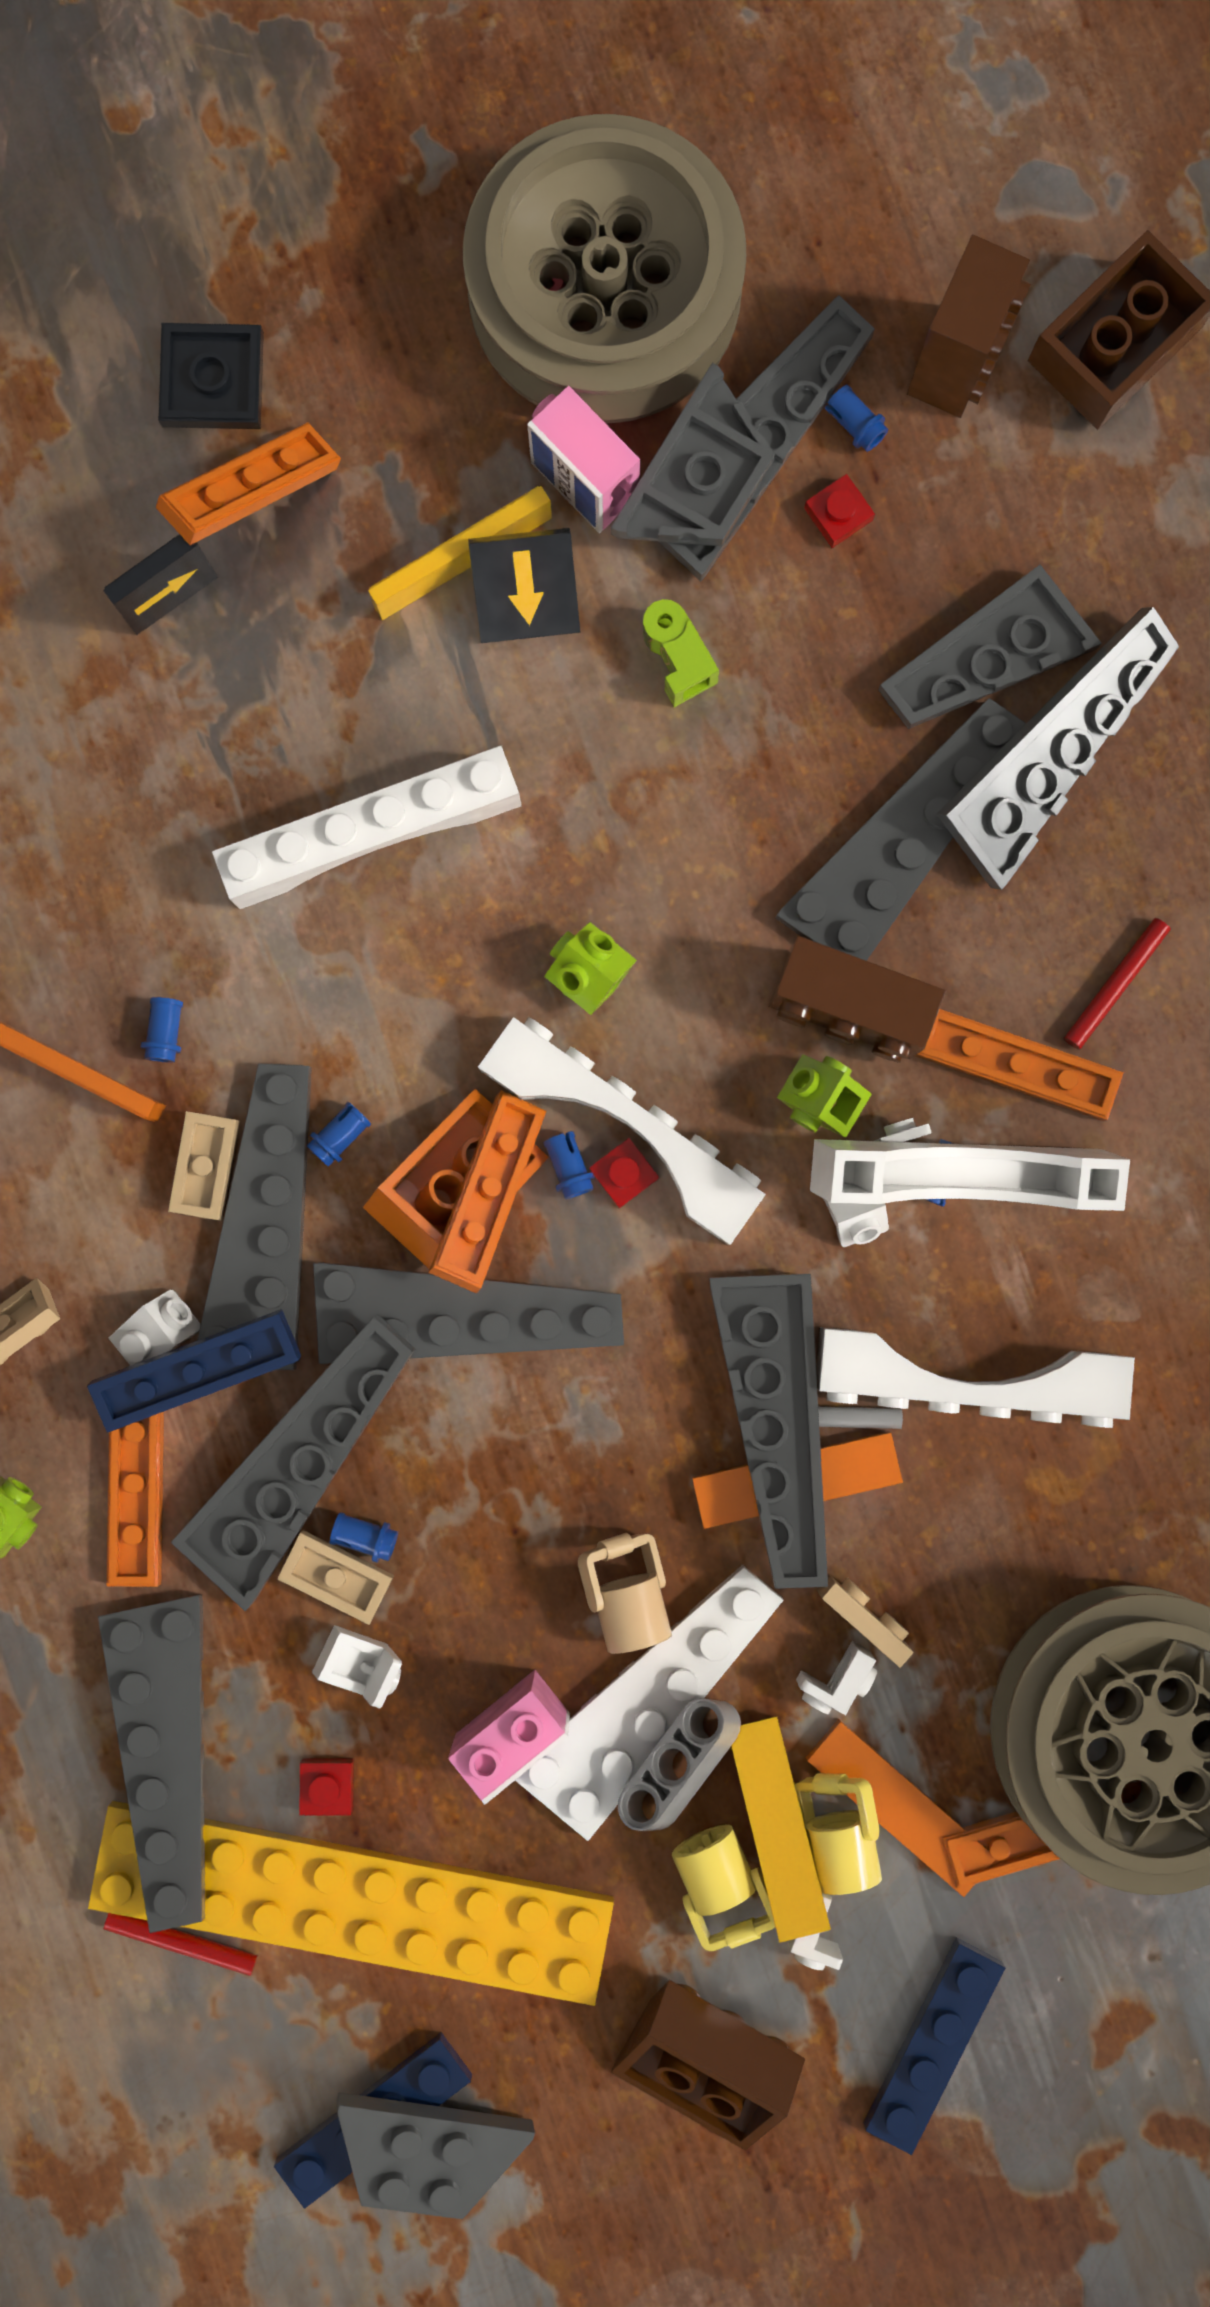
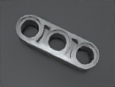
[618,1698,741,1831]

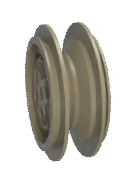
[463,114,746,423]
[990,1585,1210,1895]

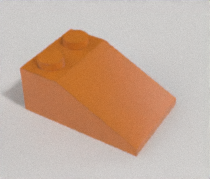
[363,1088,549,1269]

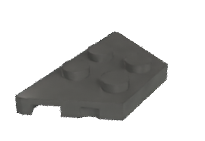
[611,362,775,546]
[336,2092,535,2219]

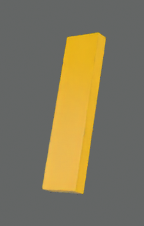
[368,486,552,621]
[731,1717,831,1943]

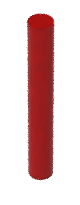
[1064,918,1171,1050]
[103,1913,258,1976]

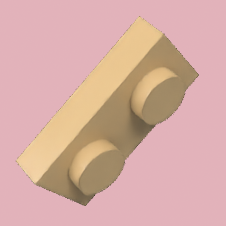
[168,1111,240,1221]
[0,1278,60,1365]
[278,1530,394,1625]
[817,1575,914,1668]

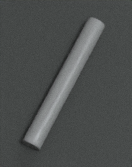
[818,1406,903,1429]

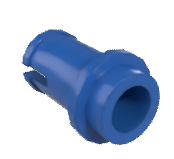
[825,385,888,452]
[141,997,183,1063]
[307,1102,371,1167]
[543,1131,595,1199]
[329,1512,398,1563]

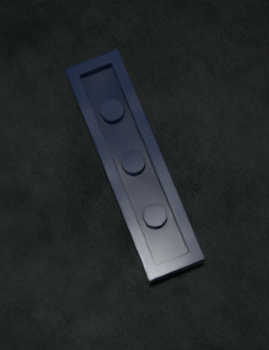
[87,1309,301,1433]
[863,1937,1006,2155]
[273,2032,472,2209]

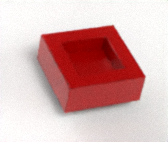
[804,474,875,548]
[589,1138,660,1209]
[299,1758,354,1816]

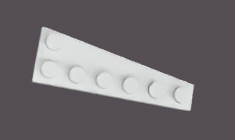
[515,1565,784,1841]

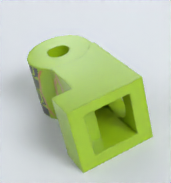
[643,599,719,708]

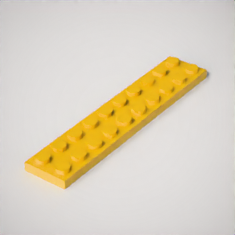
[88,1801,614,2006]

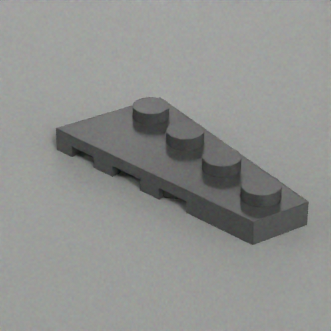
[878,565,1102,729]

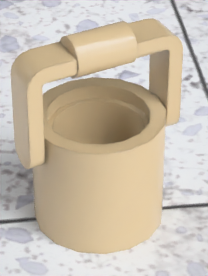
[578,1533,672,1654]

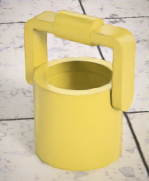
[794,1773,882,1895]
[672,1824,775,1951]

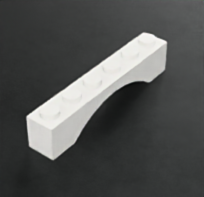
[212,746,521,909]
[478,1017,766,1245]
[810,1139,1130,1211]
[816,1327,1135,1428]

